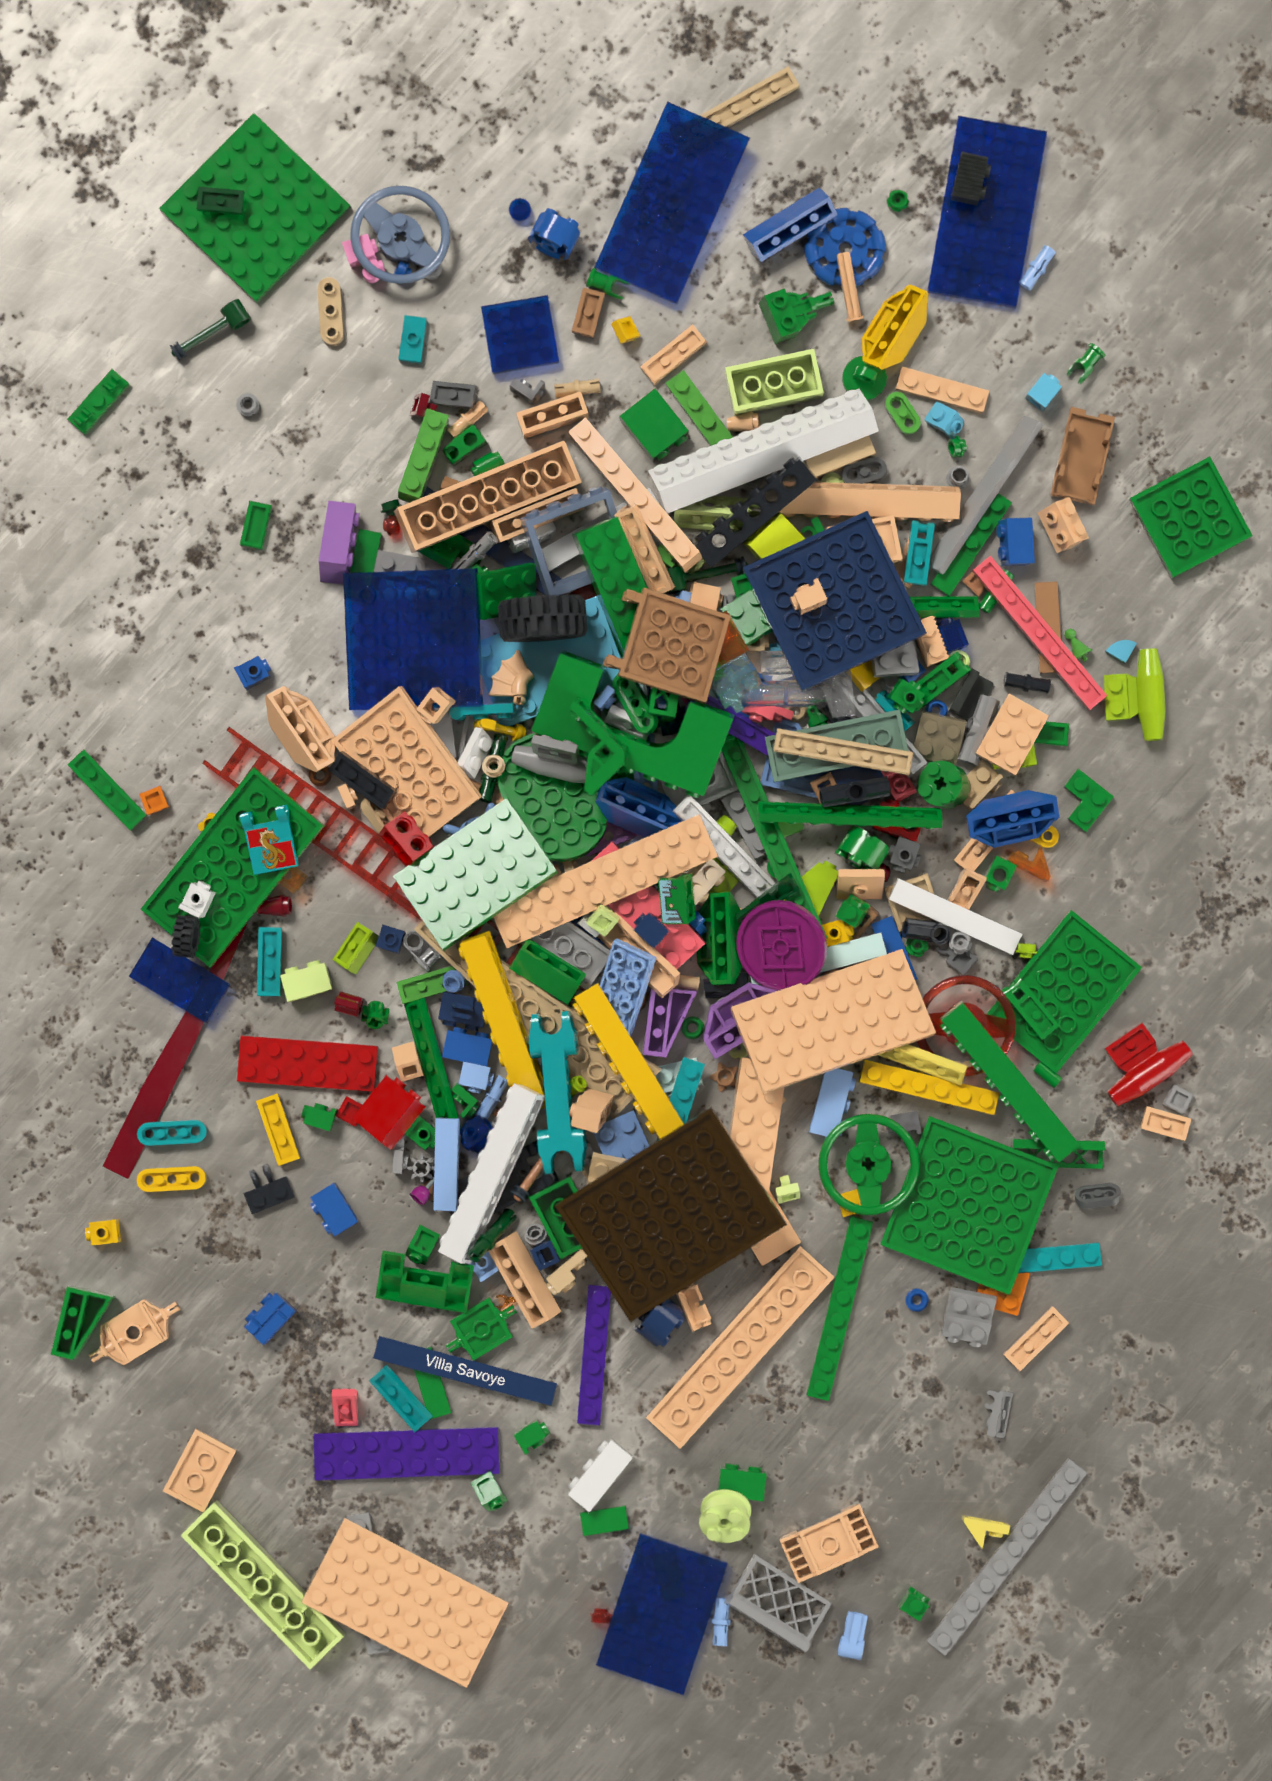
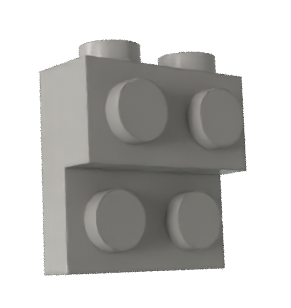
[941,1287,997,1347]

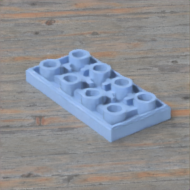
[600,938,656,1037]

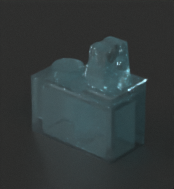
[710,653,762,713]

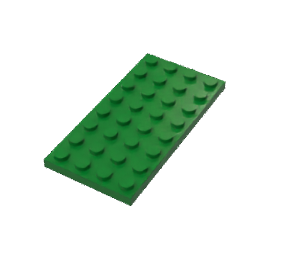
[141,767,325,967]

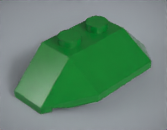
[697,892,743,985]

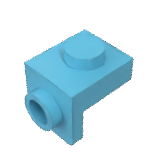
[924,401,964,439]

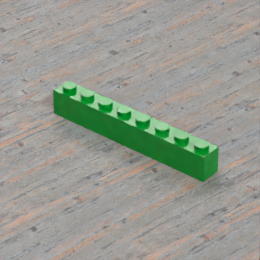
[940,1001,1080,1162]

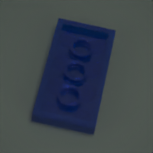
[129,937,231,1024]

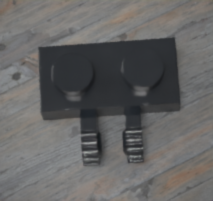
[243,1164,295,1215]

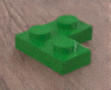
[1064,769,1114,833]

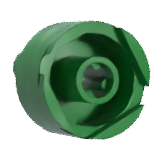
[918,761,970,810]
[835,825,890,869]

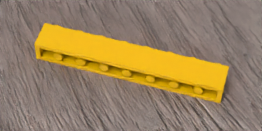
[459,931,546,1109]
[572,983,683,1139]

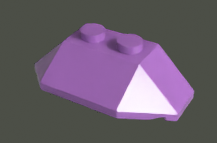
[703,983,778,1059]

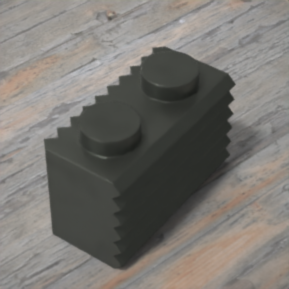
[951,152,991,206]

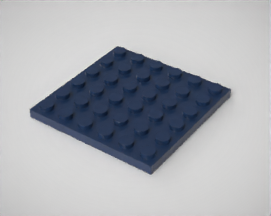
[743,511,927,692]

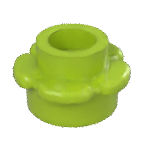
[1015,943,1037,958]

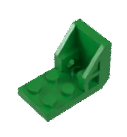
[569,697,627,796]

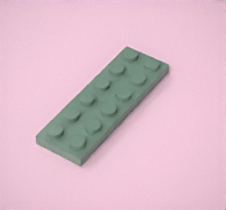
[765,710,908,782]

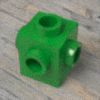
[886,679,925,714]

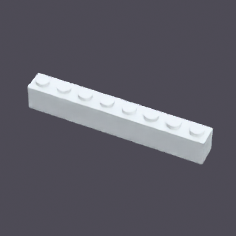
[438,1084,545,1264]

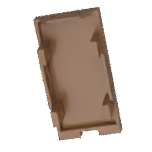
[1050,407,1115,506]

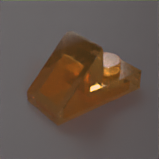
[1007,846,1051,882]

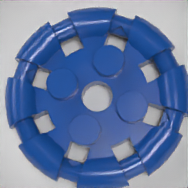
[804,208,886,288]

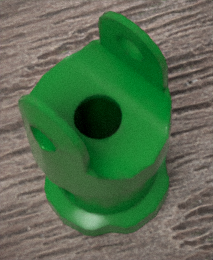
[586,268,629,300]
[1066,343,1106,384]
[807,705,828,728]

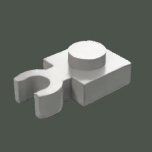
[393,1134,408,1174]

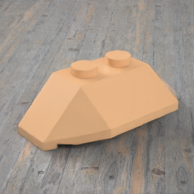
[265,686,335,772]

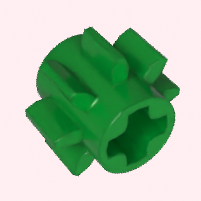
[361,1001,390,1029]

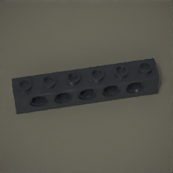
[694,456,817,568]

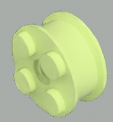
[699,1490,751,1543]

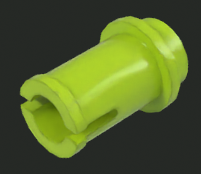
[570,1076,587,1098]

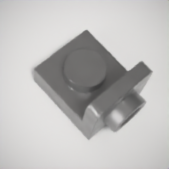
[510,378,546,405]

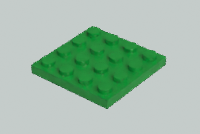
[1129,456,1253,579]

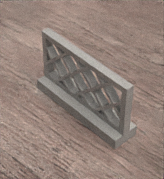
[724,1555,832,1652]

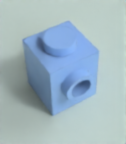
[459,1062,494,1094]

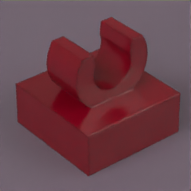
[410,393,438,419]

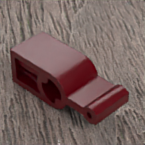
[334,991,365,1018]

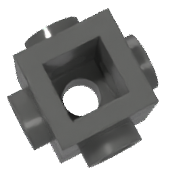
[886,836,921,874]

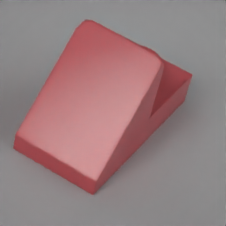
[332,1388,358,1426]

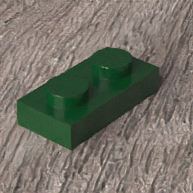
[196,187,245,215]

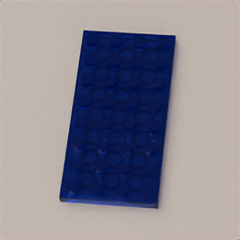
[594,101,750,305]
[927,115,1047,308]

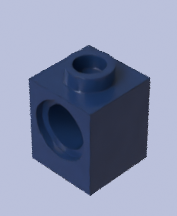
[634,912,670,948]
[376,924,406,954]

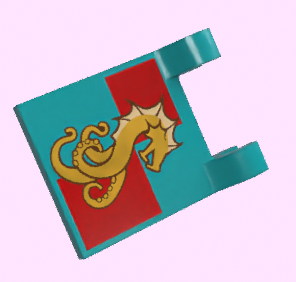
[240,804,299,875]

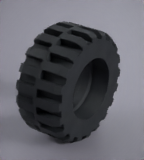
[498,595,587,642]

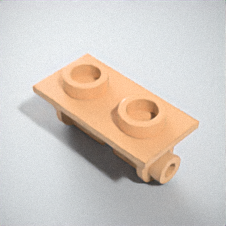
[677,1283,712,1332]

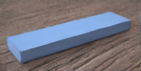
[434,1118,460,1211]

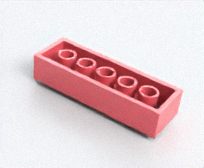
[590,841,706,969]

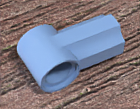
[837,1611,868,1660]

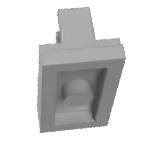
[985,1390,1013,1438]

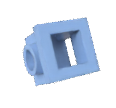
[470,1251,499,1282]

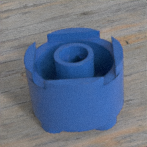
[528,208,580,260]

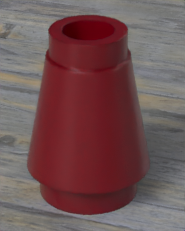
[258,894,292,917]

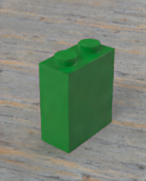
[619,388,689,462]

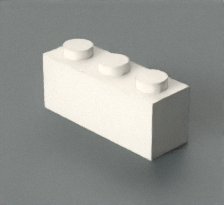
[567,1438,633,1512]

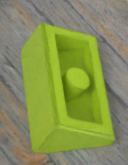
[332,922,379,975]

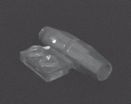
[739,651,832,708]

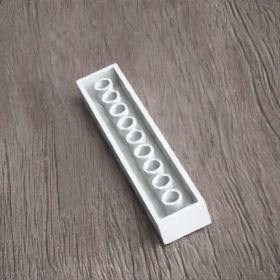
[648,389,879,513]

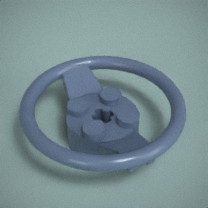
[350,186,450,284]

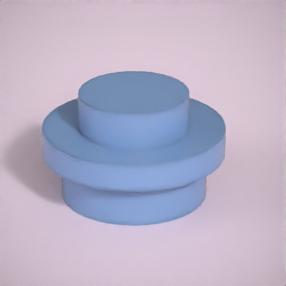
[443,970,465,992]

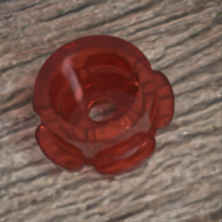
[383,514,401,536]
[590,1608,612,1623]

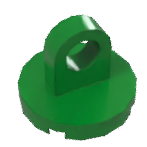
[842,355,887,401]

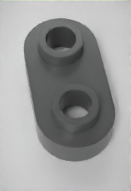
[842,457,887,484]
[1075,1183,1121,1209]

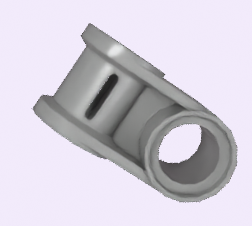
[403,930,444,972]

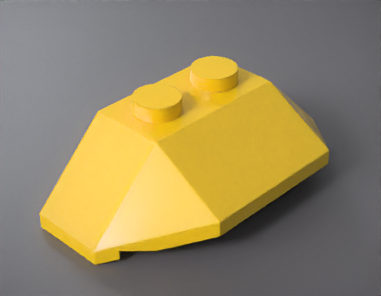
[861,284,929,370]

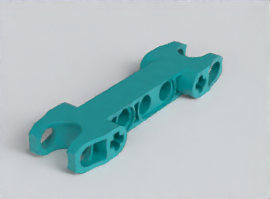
[529,1011,587,1174]

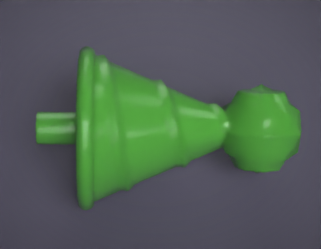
[1064,628,1093,662]

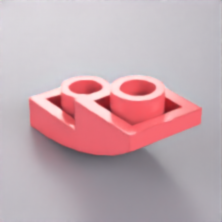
[741,706,794,723]
[881,771,916,802]

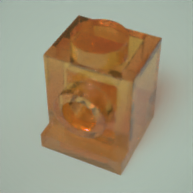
[279,867,309,895]

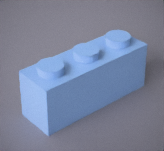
[808,1068,856,1137]

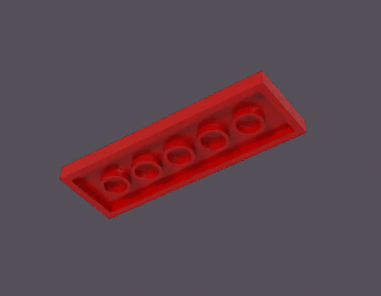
[237,1036,378,1092]

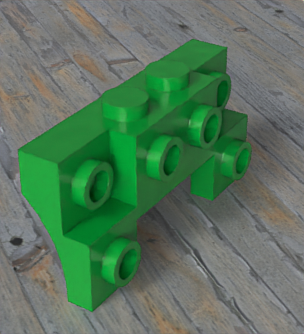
[376,1250,474,1313]

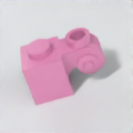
[342,233,386,284]

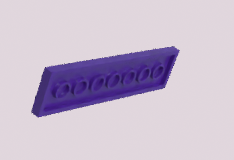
[313,1427,500,1480]

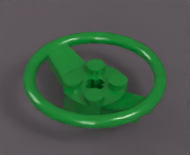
[818,1114,920,1215]

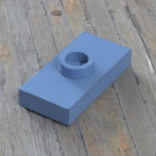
[594,685,616,712]

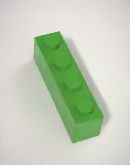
[398,408,449,503]

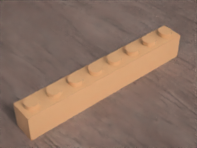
[568,418,703,573]
[777,481,961,522]

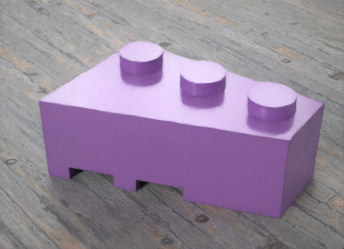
[319,501,360,585]
[643,988,697,1058]

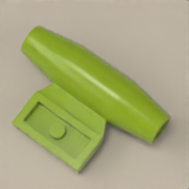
[1104,648,1166,741]

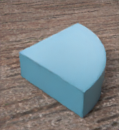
[1105,640,1137,664]

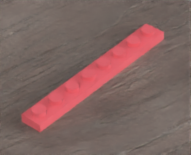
[972,555,1107,711]

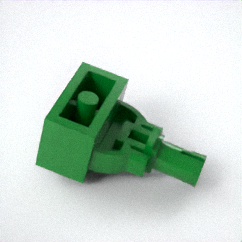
[758,288,834,345]

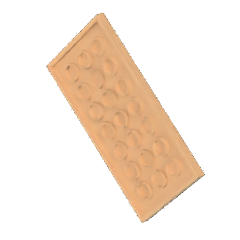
[730,949,936,1094]
[301,1518,508,1688]

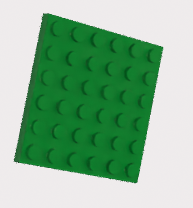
[159,113,351,303]
[880,1116,1058,1295]

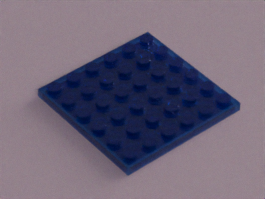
[343,568,483,710]

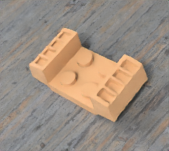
[779,1504,878,1583]

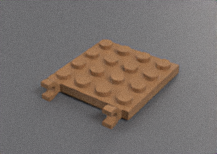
[603,588,731,704]

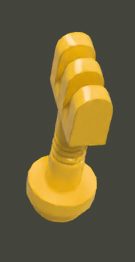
[473,718,526,741]

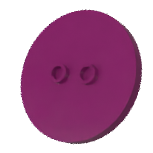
[737,900,827,991]

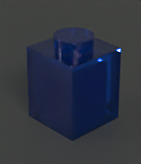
[937,618,969,654]

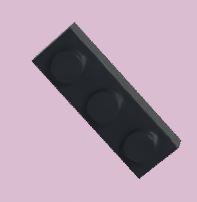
[328,751,397,810]

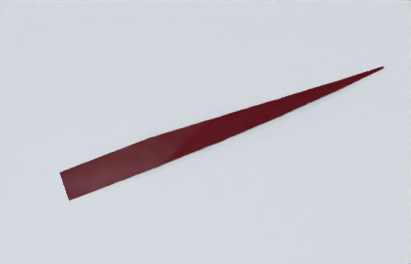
[103,922,248,1179]

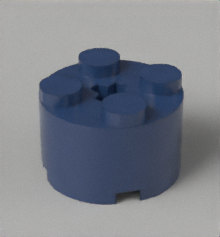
[633,1299,685,1347]

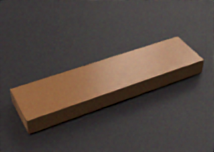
[1034,582,1061,674]

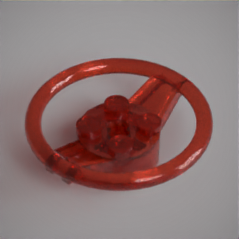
[917,975,1016,1076]

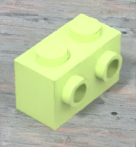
[280,960,333,1002]

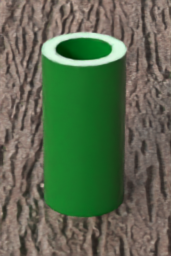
[1033,1061,1062,1088]

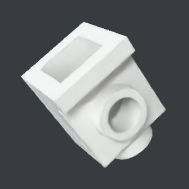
[179,881,216,918]

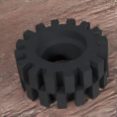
[171,915,201,958]

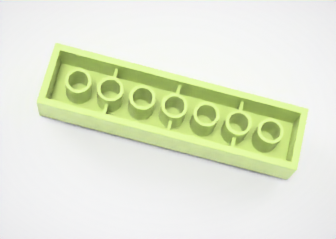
[181,1500,345,1669]

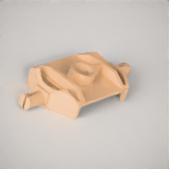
[88,1299,181,1365]

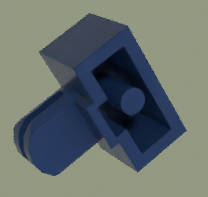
[438,992,485,1031]

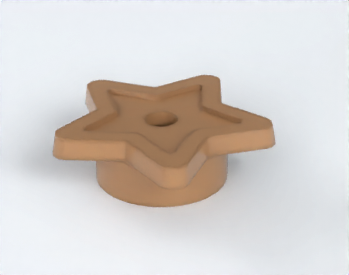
[709,1062,738,1092]

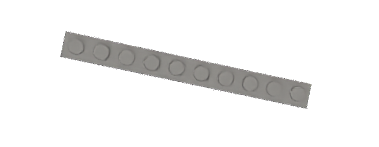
[926,1458,1087,1656]

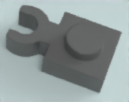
[936,939,978,977]

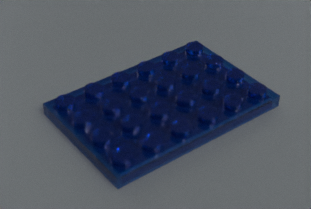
[596,1532,728,1695]

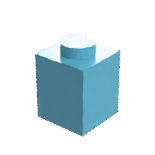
[1025,373,1062,412]

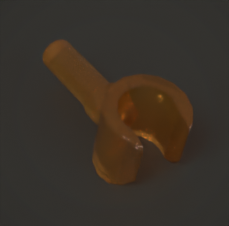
[495,1294,516,1308]

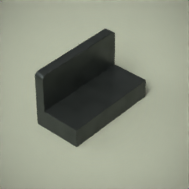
[949,668,993,721]

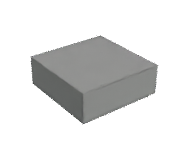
[1163,1084,1194,1115]

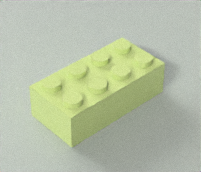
[724,349,824,416]

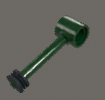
[170,299,251,361]
[665,556,748,595]

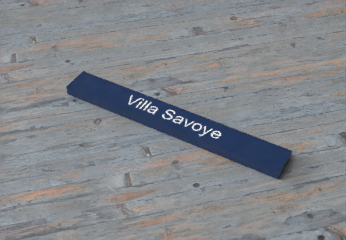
[373,1336,557,1406]

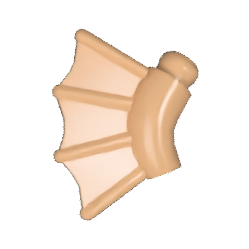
[488,650,534,705]

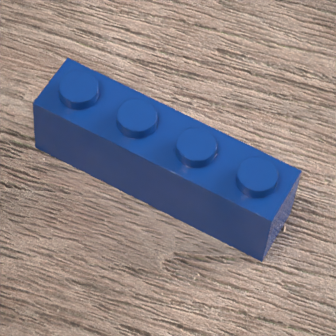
[743,188,838,262]

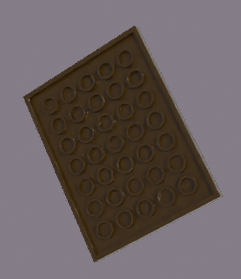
[555,1106,787,1322]

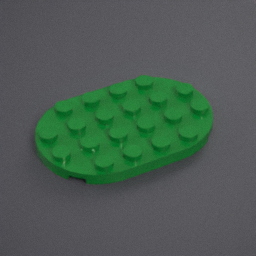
[497,733,607,862]

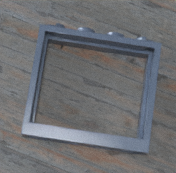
[520,486,617,595]

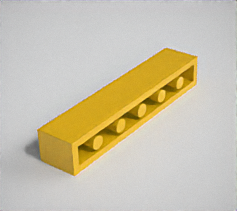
[858,1060,1000,1115]

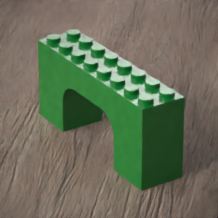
[531,650,735,798]

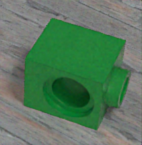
[985,856,1017,893]

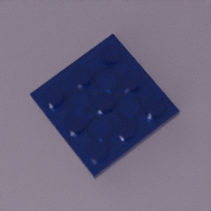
[481,295,559,374]

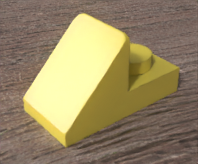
[962,1515,1010,1549]

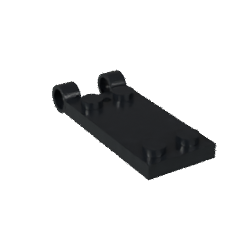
[449,1140,560,1216]

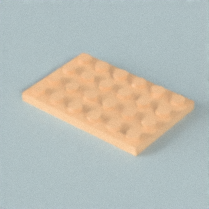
[332,686,482,849]

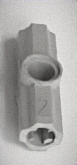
[958,695,1000,766]

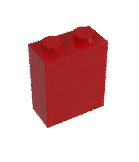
[352,1075,426,1150]

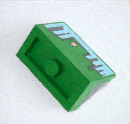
[658,874,696,924]

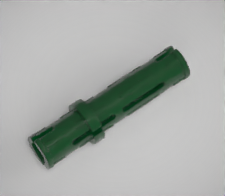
[479,734,508,803]
[467,1208,517,1263]

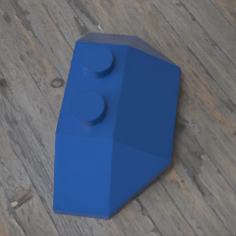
[595,777,682,838]
[966,790,1060,848]

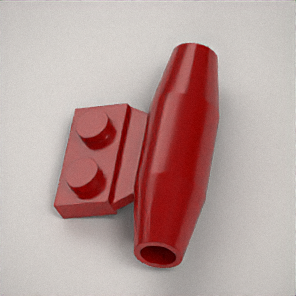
[1104,1023,1193,1107]

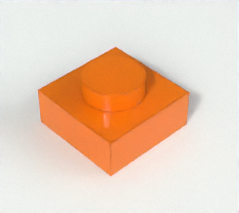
[139,786,169,816]

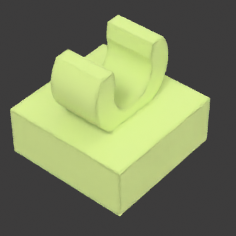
[586,904,619,937]
[775,1175,800,1204]

